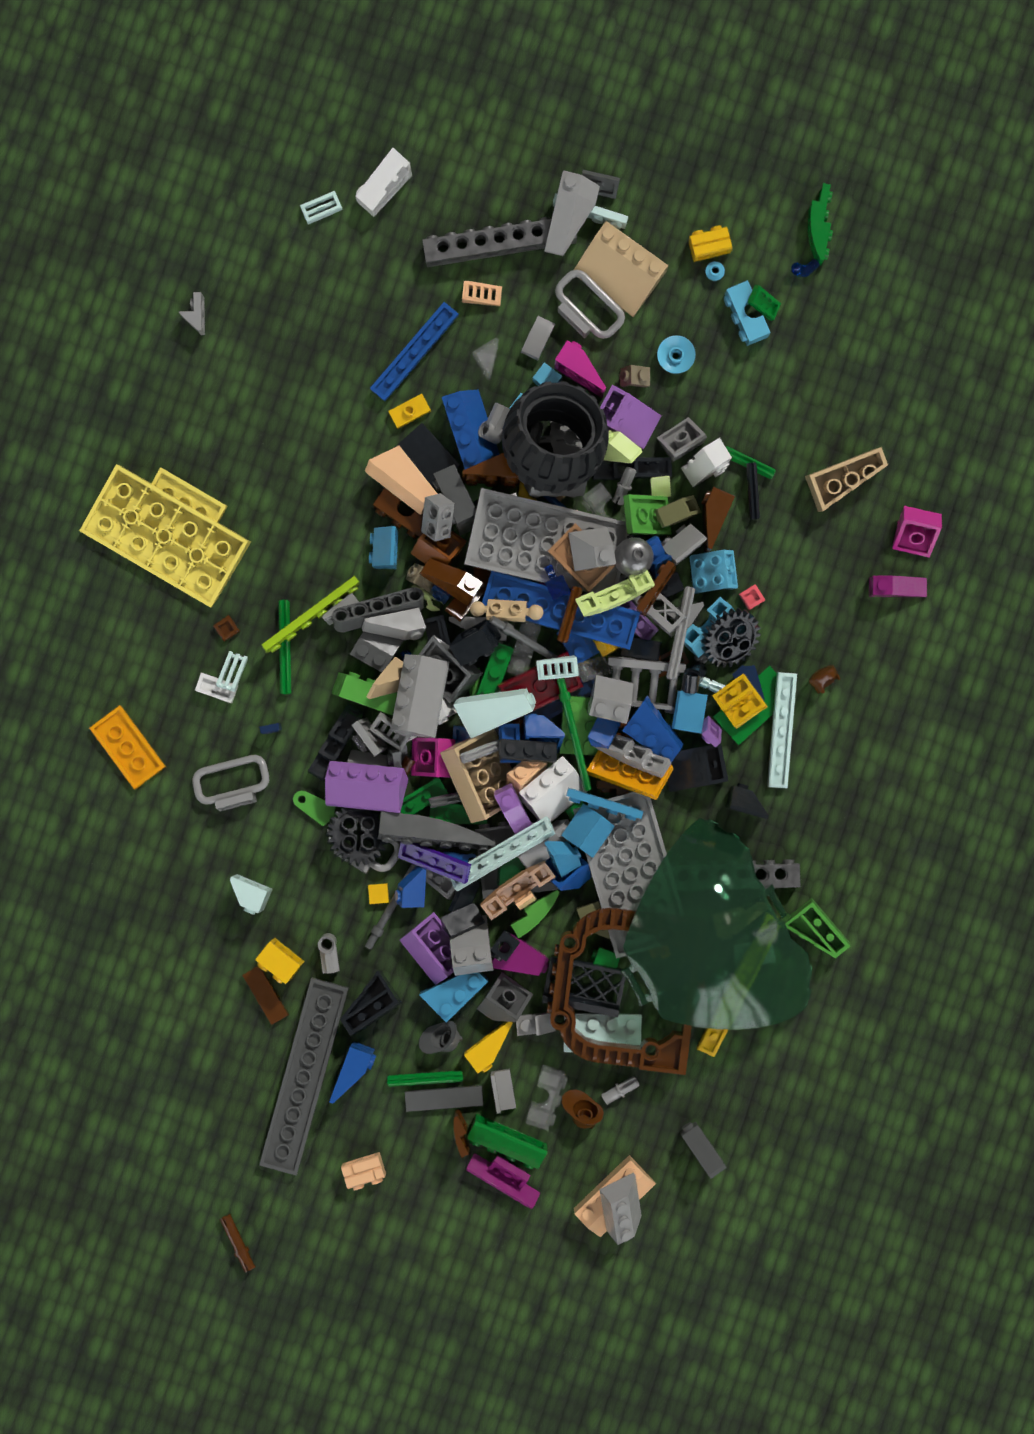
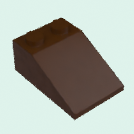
[701,487,735,553]

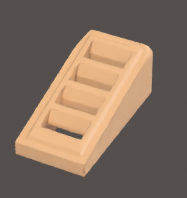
[462,281,502,306]

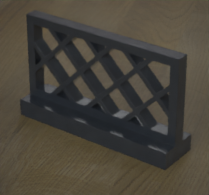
[542,955,627,1018]

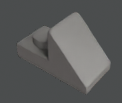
[179,292,205,335]
[516,1012,556,1036]

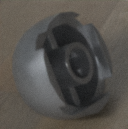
[614,538,654,577]

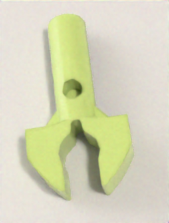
[412,584,443,611]

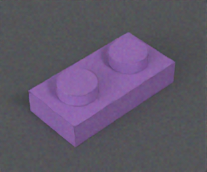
[702,716,722,747]

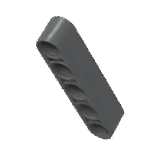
[332,587,425,632]

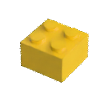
[255,938,305,984]

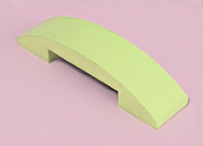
[575,570,655,617]

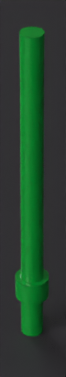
[557,678,592,791]

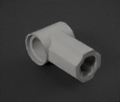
[478,403,510,444]
[318,933,340,974]

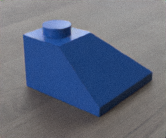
[521,714,565,753]
[545,857,592,891]

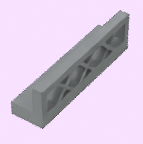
[619,574,686,638]

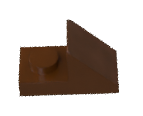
[596,781,630,796]

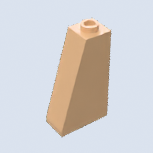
[365,446,437,515]

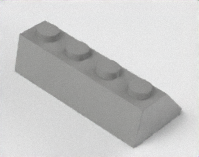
[390,654,449,738]

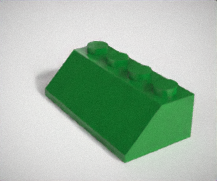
[467,1113,548,1169]

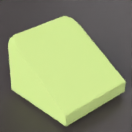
[650,476,671,497]

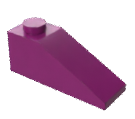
[869,576,927,597]

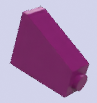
[492,932,549,976]

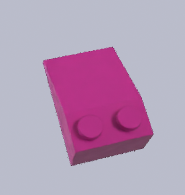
[554,340,606,398]

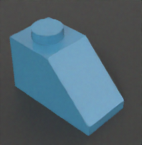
[544,841,581,877]

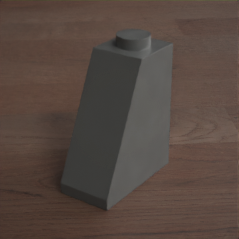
[680,1121,727,1179]

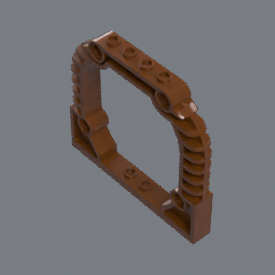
[547,908,705,1075]

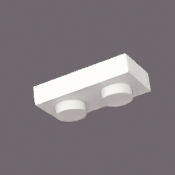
[195,673,238,703]

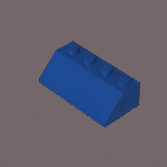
[442,389,499,470]

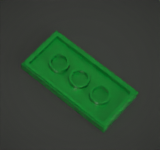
[713,666,777,745]

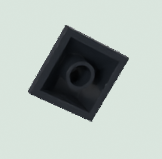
[725,783,769,819]

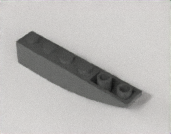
[378,811,495,853]

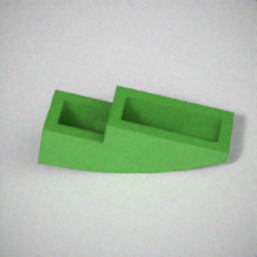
[511,890,559,939]

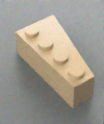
[805,447,888,512]

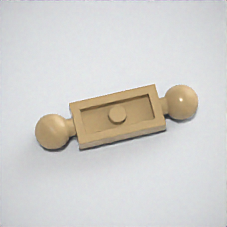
[470,599,543,622]

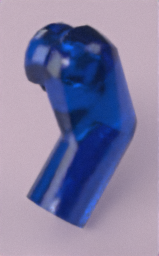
[791,259,820,277]

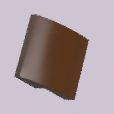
[454,1109,470,1158]

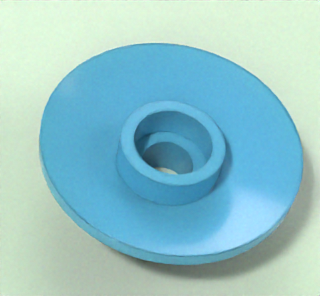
[657,336,695,374]

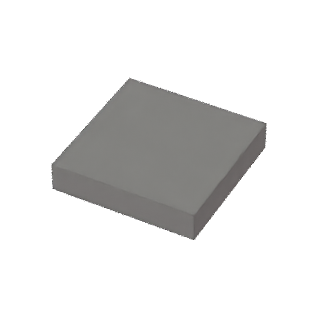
[352,717,388,757]

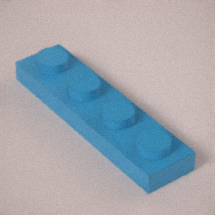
[566,787,643,821]

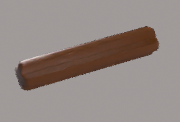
[557,586,582,643]

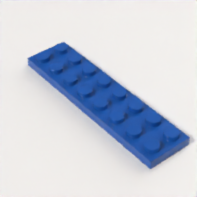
[482,571,641,650]

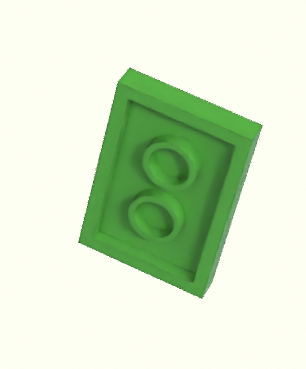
[623,494,672,536]
[559,696,598,755]

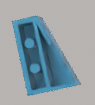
[419,972,488,1022]

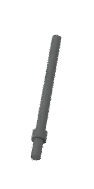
[489,616,584,679]
[365,864,417,950]

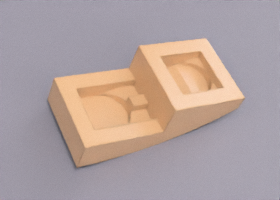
[514,890,537,910]

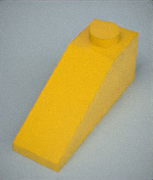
[464,1021,513,1073]

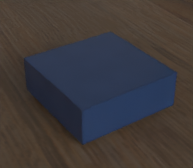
[259,723,282,735]

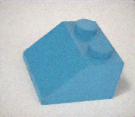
[369,526,398,569]

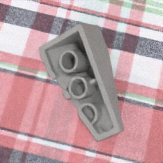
[545,171,600,256]

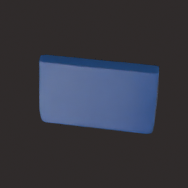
[588,717,621,749]

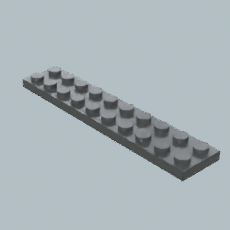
[259,977,349,1176]

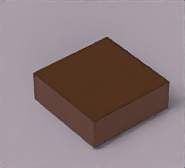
[213,615,240,642]

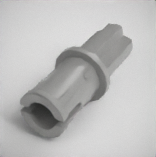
[612,467,636,505]
[601,1076,639,1105]

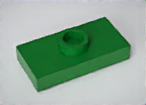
[747,285,781,321]

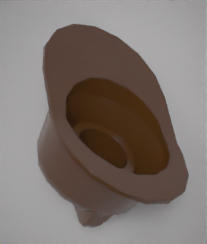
[561,1089,604,1129]

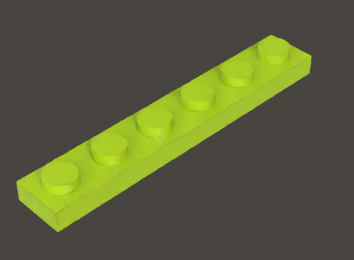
[262,576,359,653]

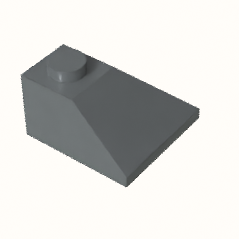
[477,973,533,1022]

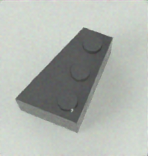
[432,465,476,536]

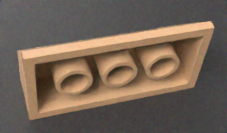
[574,1155,656,1237]

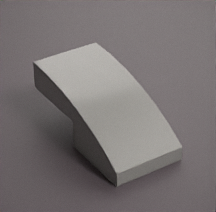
[521,316,555,360]

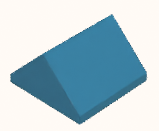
[672,691,708,734]
[561,804,615,858]

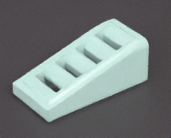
[536,655,579,680]

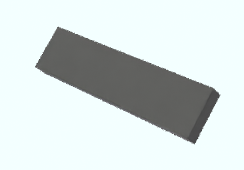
[405,1085,483,1112]

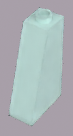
[453,688,536,739]

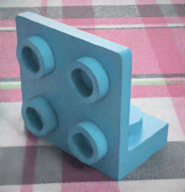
[690,550,738,593]

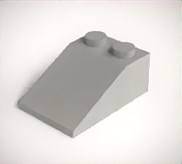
[450,915,493,976]

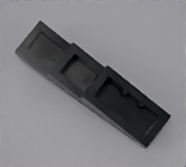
[592,457,672,481]
[308,703,364,782]

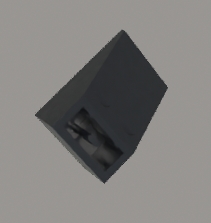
[667,743,728,792]

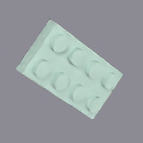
[564,1013,642,1052]

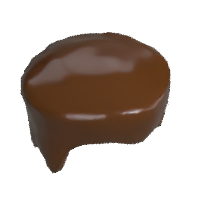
[809,665,840,694]

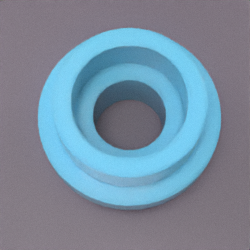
[705,261,725,281]

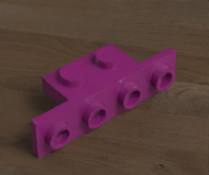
[466,1154,540,1209]

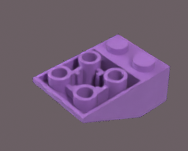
[600,385,661,450]

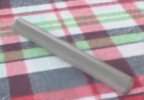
[666,587,695,680]

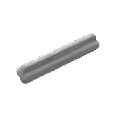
[460,739,499,764]

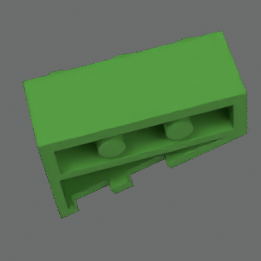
[331,671,397,715]
[782,898,850,958]

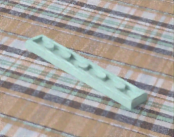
[767,672,797,788]
[451,816,555,891]

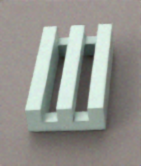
[300,191,343,225]
[216,651,248,692]

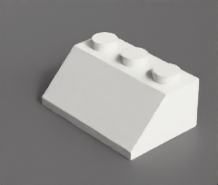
[519,756,588,822]

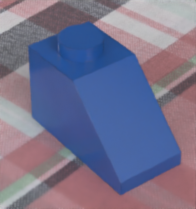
[395,865,426,908]

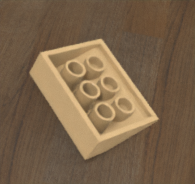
[574,221,668,317]
[440,729,520,823]

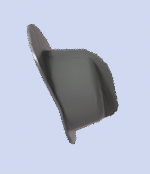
[419,1020,463,1054]

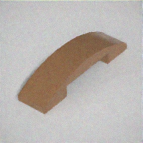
[480,861,556,920]

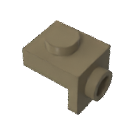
[619,365,650,388]
[406,563,434,593]

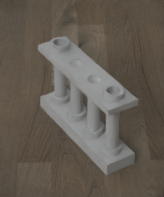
[608,656,686,714]

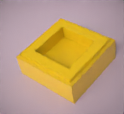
[368,883,389,904]

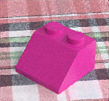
[892,506,942,558]
[411,737,455,778]

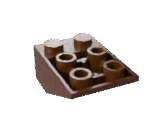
[462,453,520,488]

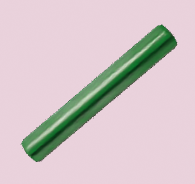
[387,1071,463,1087]

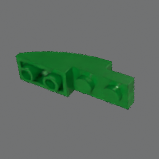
[808,183,833,266]

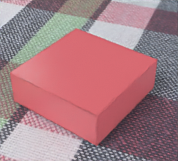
[739,584,765,611]

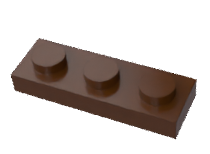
[636,560,676,617]

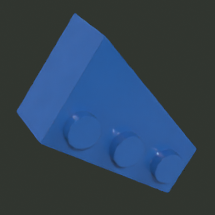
[622,696,683,762]

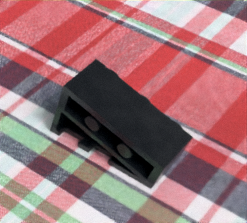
[340,970,402,1036]

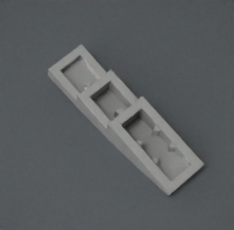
[595,734,672,778]

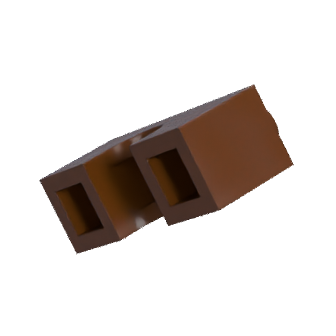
[373,488,423,540]

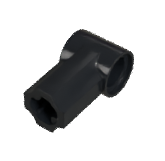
[681,662,707,694]

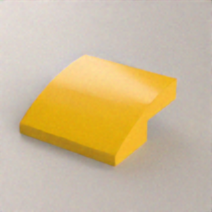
[712,673,768,729]

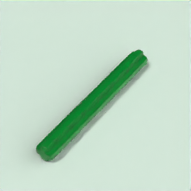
[279,600,291,695]

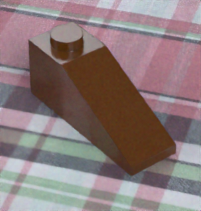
[419,559,483,606]

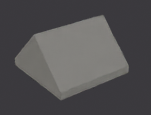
[657,417,707,463]

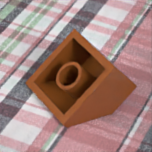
[411,531,467,566]

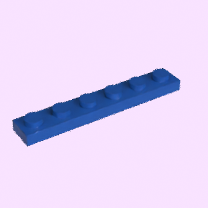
[370,302,459,402]

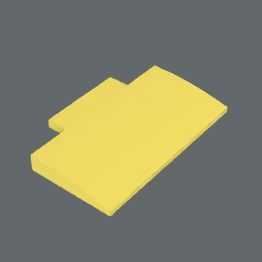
[79,464,251,608]

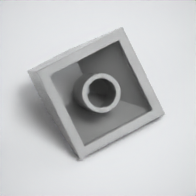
[568,527,616,572]

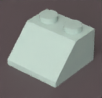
[230,874,273,915]

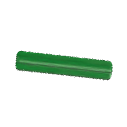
[726,446,776,479]

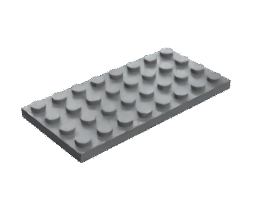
[464,488,629,594]
[573,792,684,958]

